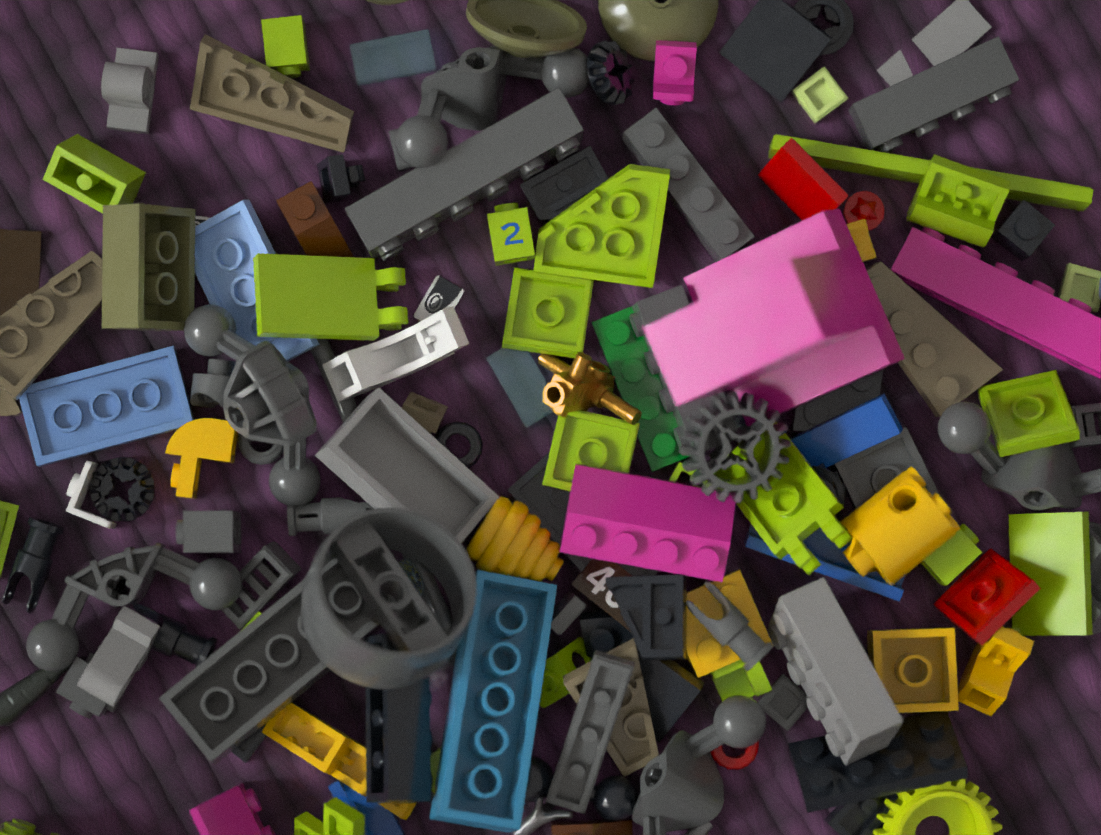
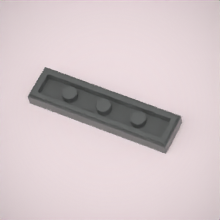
[545,650,635,814]

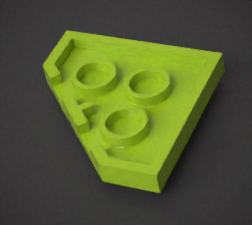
[533,164,670,288]

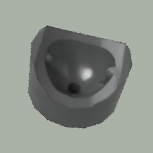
[190,359,236,408]

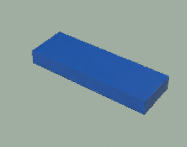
[790,394,903,468]

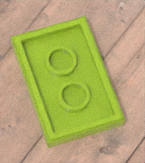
[1009,512,1093,636]

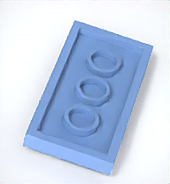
[19,346,194,467]

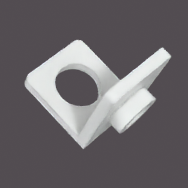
[66,460,117,529]

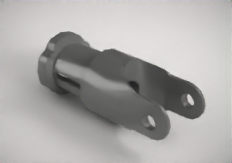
[287,497,374,536]
[685,581,774,672]

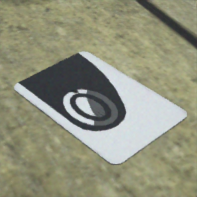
[414,276,464,321]

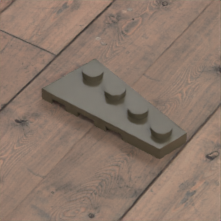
[190,34,354,153]
[0,251,102,400]
[866,261,1003,417]

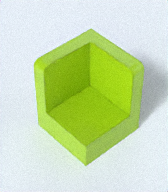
[710,659,772,701]

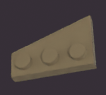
[563,638,659,777]

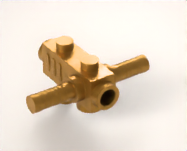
[538,352,642,425]

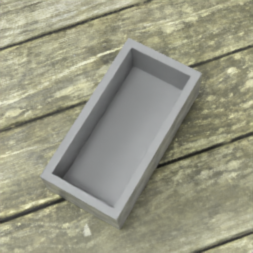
[315,387,500,543]
[768,577,903,766]

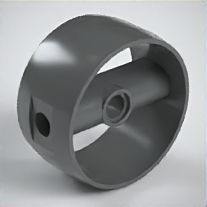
[301,508,476,689]

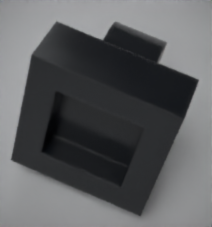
[317,154,365,204]

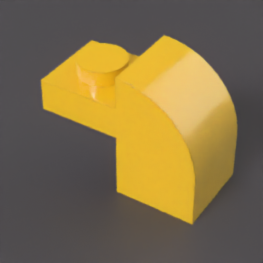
[165,418,239,499]
[958,626,1034,716]

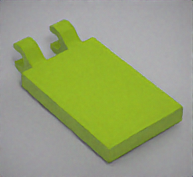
[253,253,408,341]
[715,421,853,575]

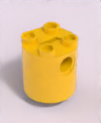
[840,466,960,586]

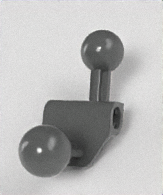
[395,46,590,168]
[184,304,321,506]
[938,402,1101,510]
[26,542,242,672]
[632,695,766,835]

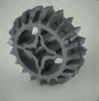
[679,391,791,503]

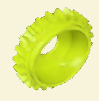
[873,779,1003,835]

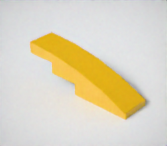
[262,702,416,820]

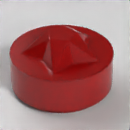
[843,191,885,232]

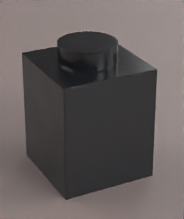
[991,199,1055,262]

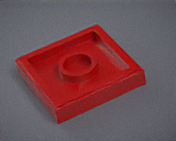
[758,138,849,221]
[933,548,1040,646]

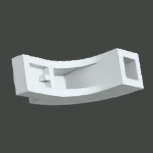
[322,306,469,402]

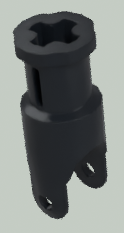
[3,517,64,614]
[133,604,218,667]

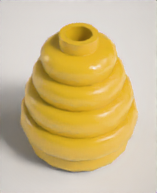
[465,496,564,582]

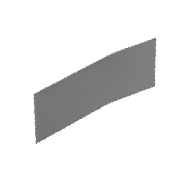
[876,0,991,86]

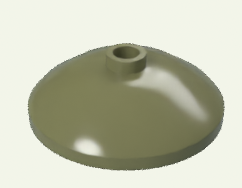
[466,0,587,58]
[598,0,718,62]

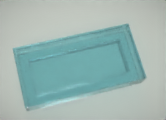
[350,29,436,86]
[486,348,553,428]

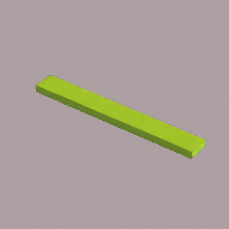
[768,134,1094,211]

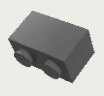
[176,511,241,553]

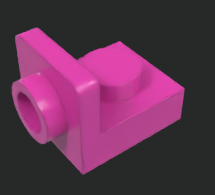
[653,40,697,105]

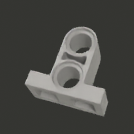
[101,48,159,134]
[77,606,160,707]

